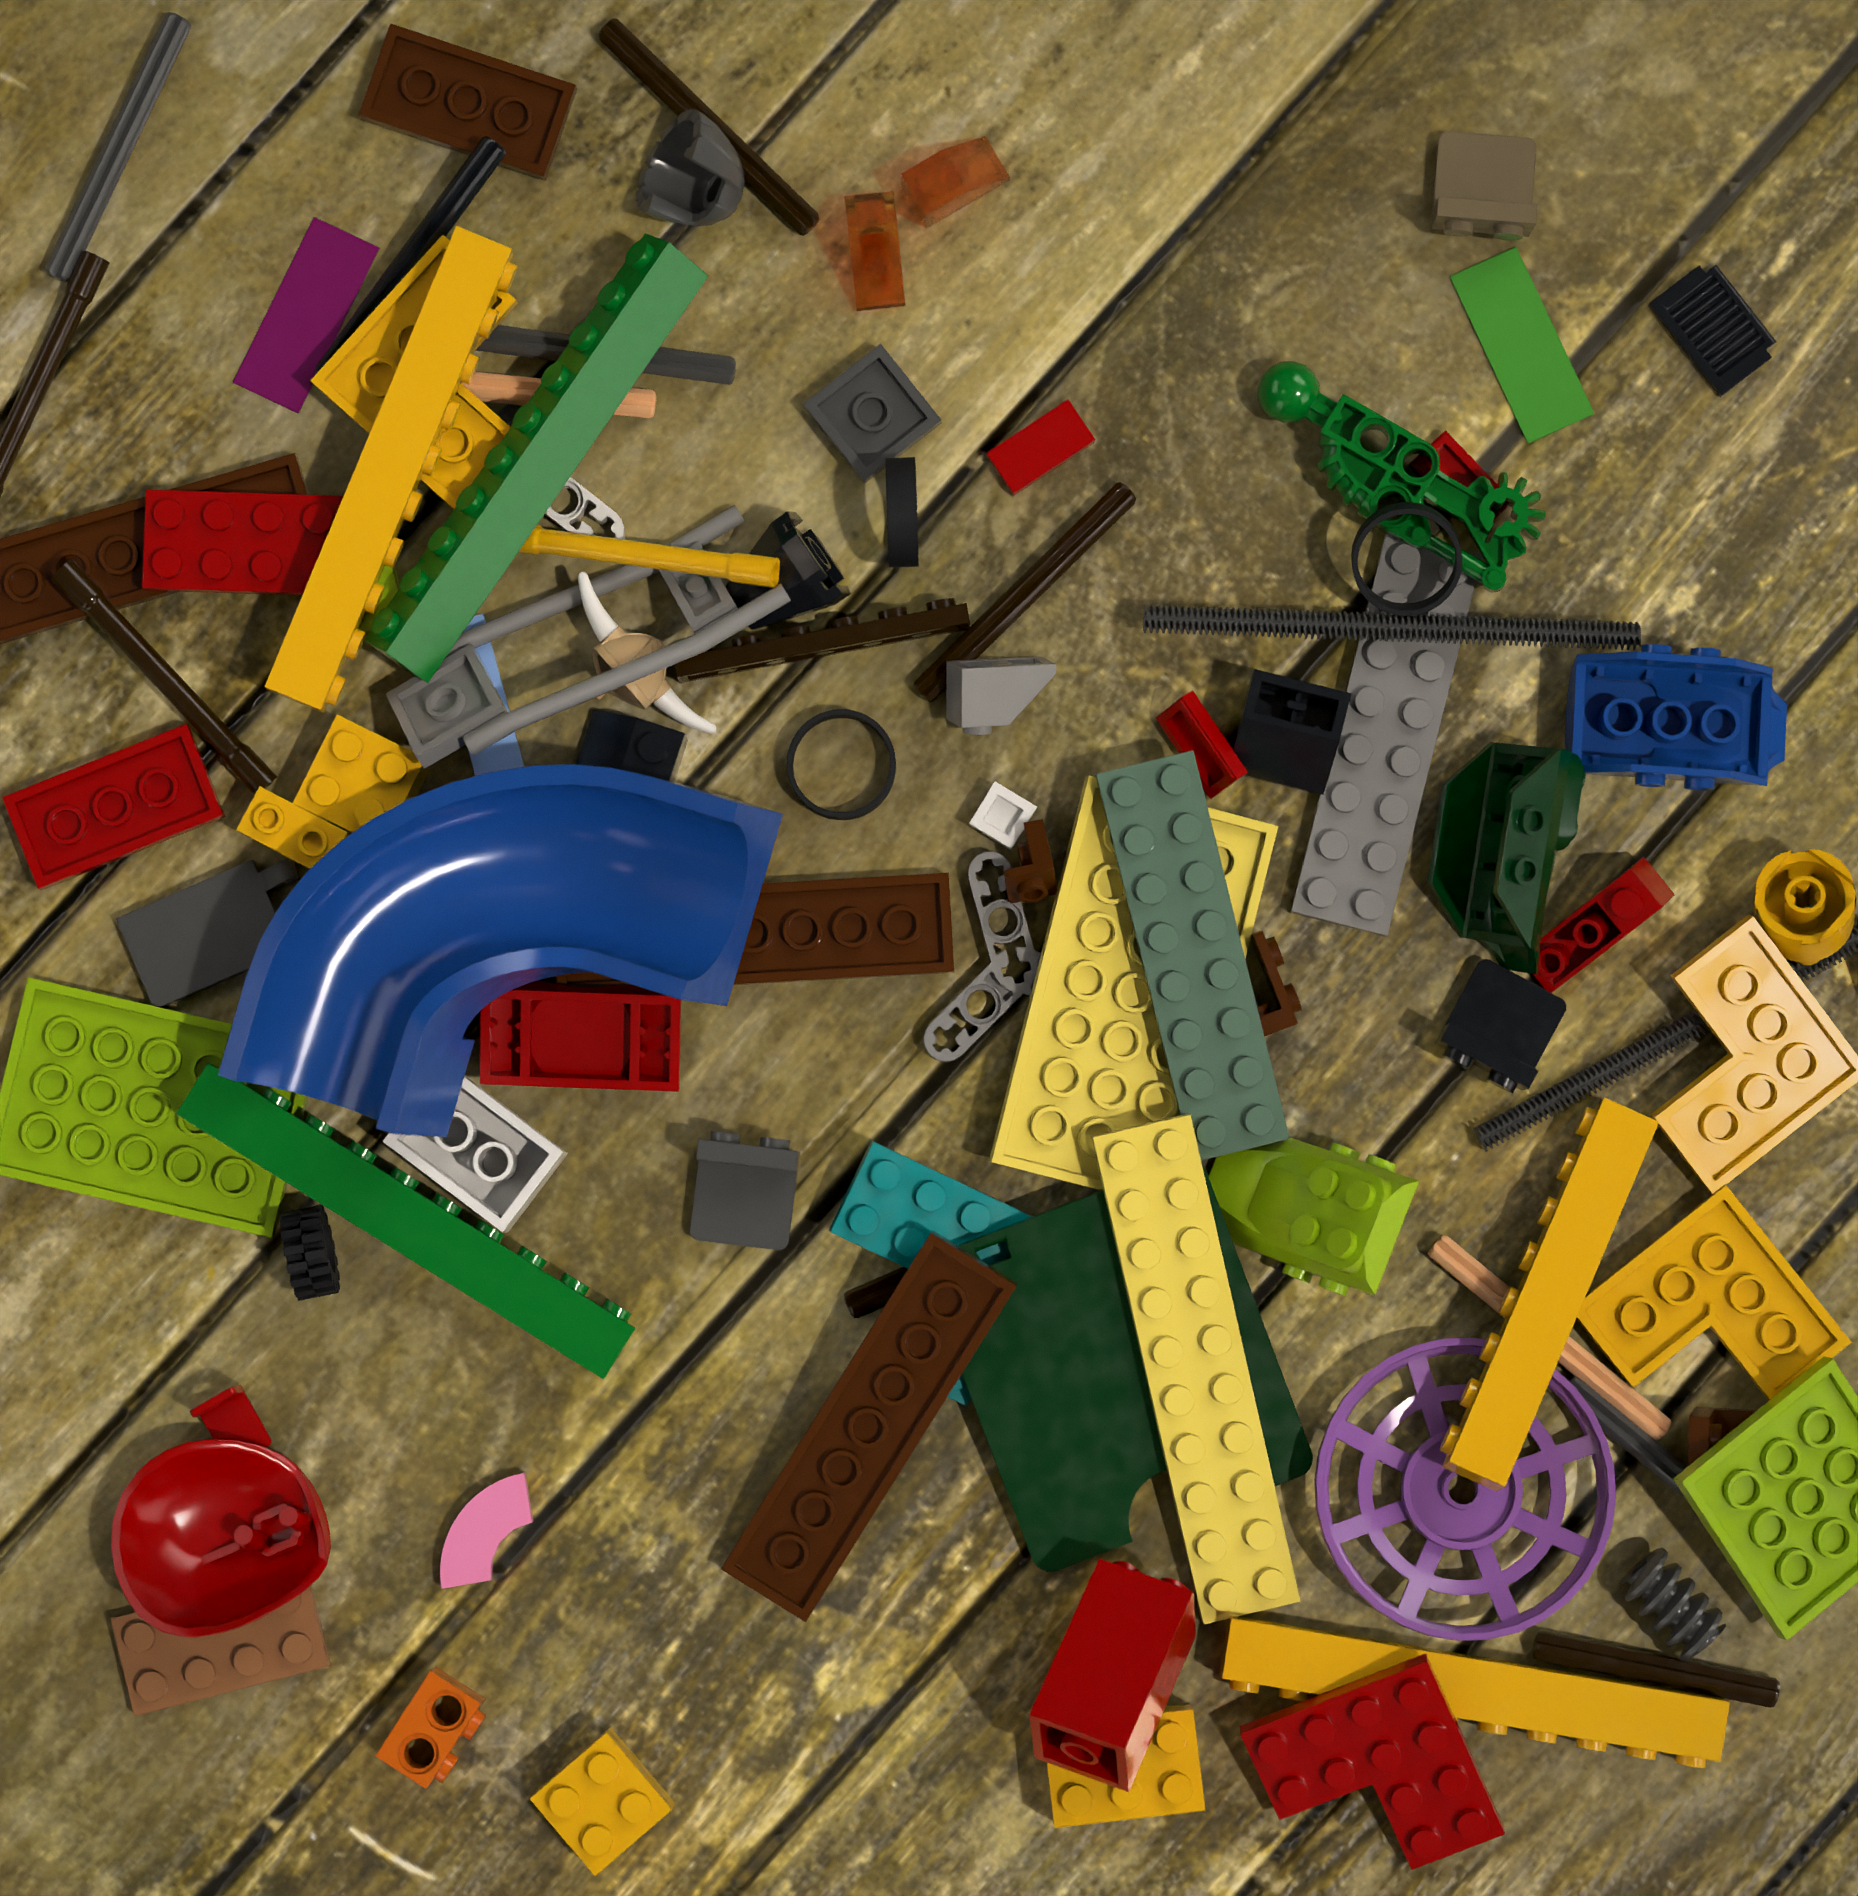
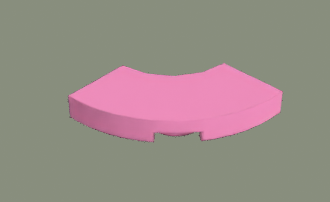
[440,1472,533,1589]

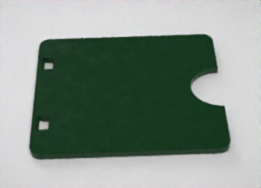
[957,1165,1313,1572]

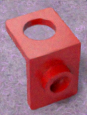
[189,1385,272,1448]

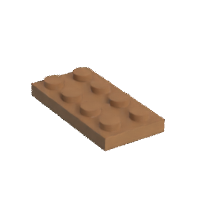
[111,1585,331,1716]

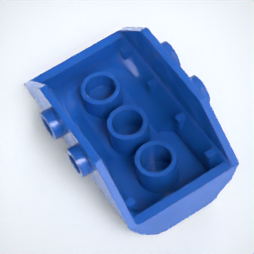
[1565,644,1787,790]

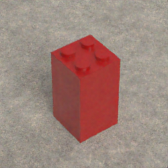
[1029,1558,1196,1792]

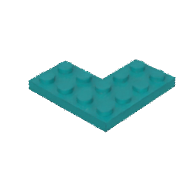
[829,1140,1032,1406]

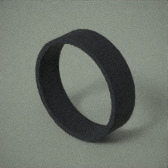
[885,457,919,568]
[1351,502,1462,616]
[787,709,896,820]

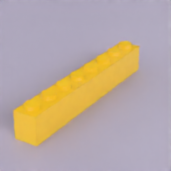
[1440,1097,1659,1492]

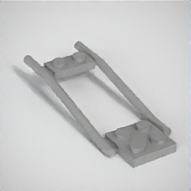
[386,505,791,769]

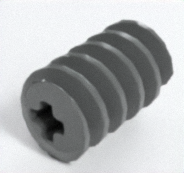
[1620,1548,1726,1662]

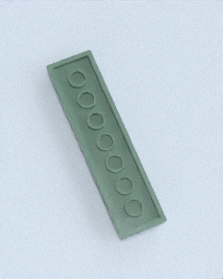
[1095,750,1290,1161]

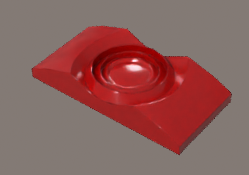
[480,981,681,1092]

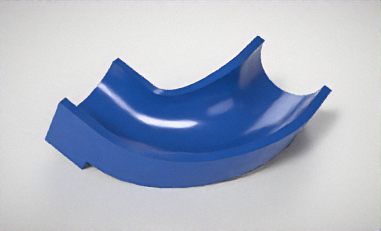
[218,764,783,1137]

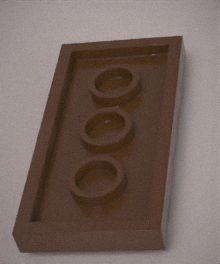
[358,23,577,181]

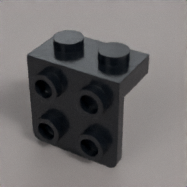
[1435,959,1566,1093]

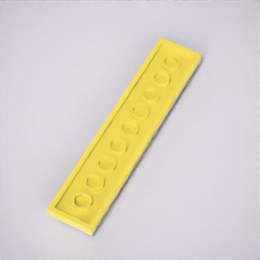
[1091,1113,1301,1625]

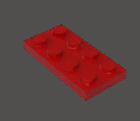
[142,489,343,596]
[2,724,225,890]

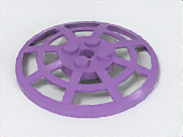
[1314,1337,1616,1641]

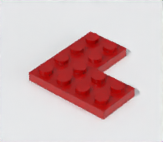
[1240,1653,1505,1870]

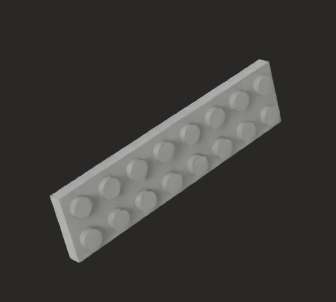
[1290,533,1482,937]

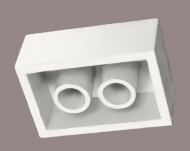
[383,1076,568,1233]

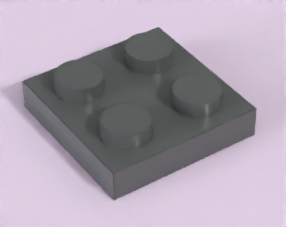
[803,344,942,484]

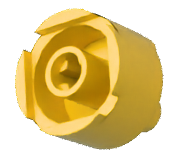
[1754,849,1856,966]

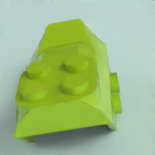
[1209,1138,1419,1297]

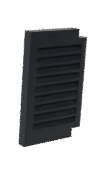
[1648,265,1777,397]

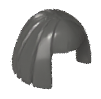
[636,109,744,226]

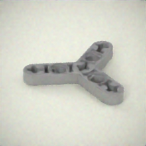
[924,851,1041,1062]

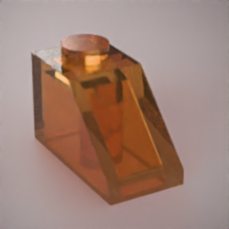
[901,136,1010,229]
[844,191,905,311]

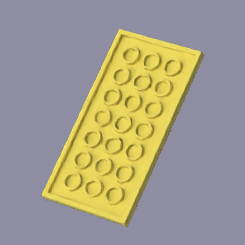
[989,775,1278,1190]

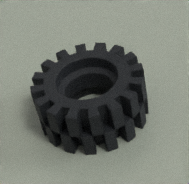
[280,1205,340,1301]

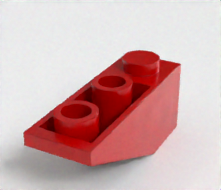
[1533,856,1675,993]

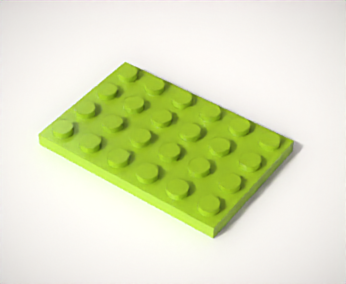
[0,977,308,1238]

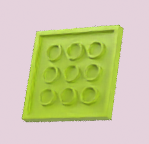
[1673,1356,1858,1641]

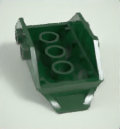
[1427,742,1586,975]

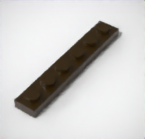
[675,598,970,683]

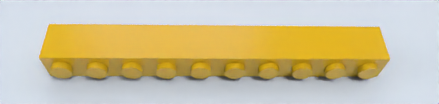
[265,226,518,713]
[1219,1616,1730,1768]

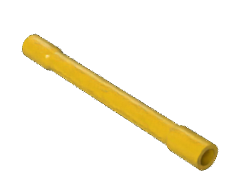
[519,525,780,588]

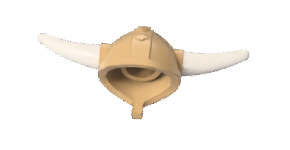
[578,572,716,734]

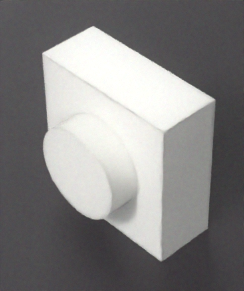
[969,781,1037,850]

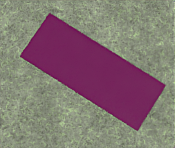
[232,217,380,414]

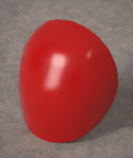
[111,1439,331,1637]

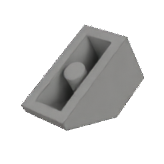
[946,656,1056,735]

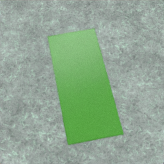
[1450,247,1595,444]

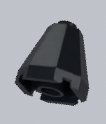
[726,511,851,630]

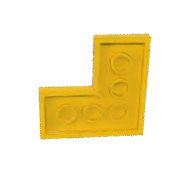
[310,235,518,510]
[1650,914,1858,1195]
[1576,1185,1852,1401]

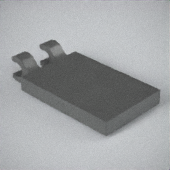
[116,859,300,1008]

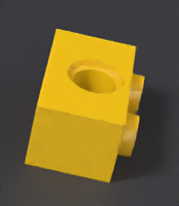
[236,786,350,869]

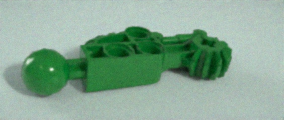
[1258,361,1545,593]

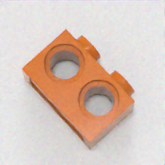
[376,1666,486,1789]

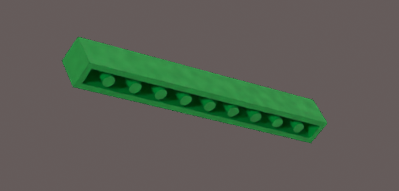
[364,233,709,683]
[176,1063,636,1380]

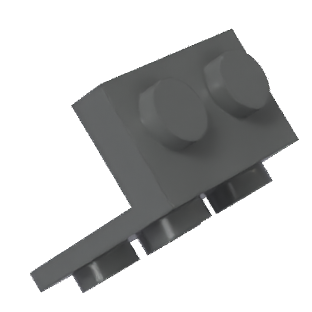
[690,1131,800,1250]

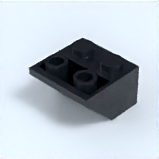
[1233,669,1351,795]

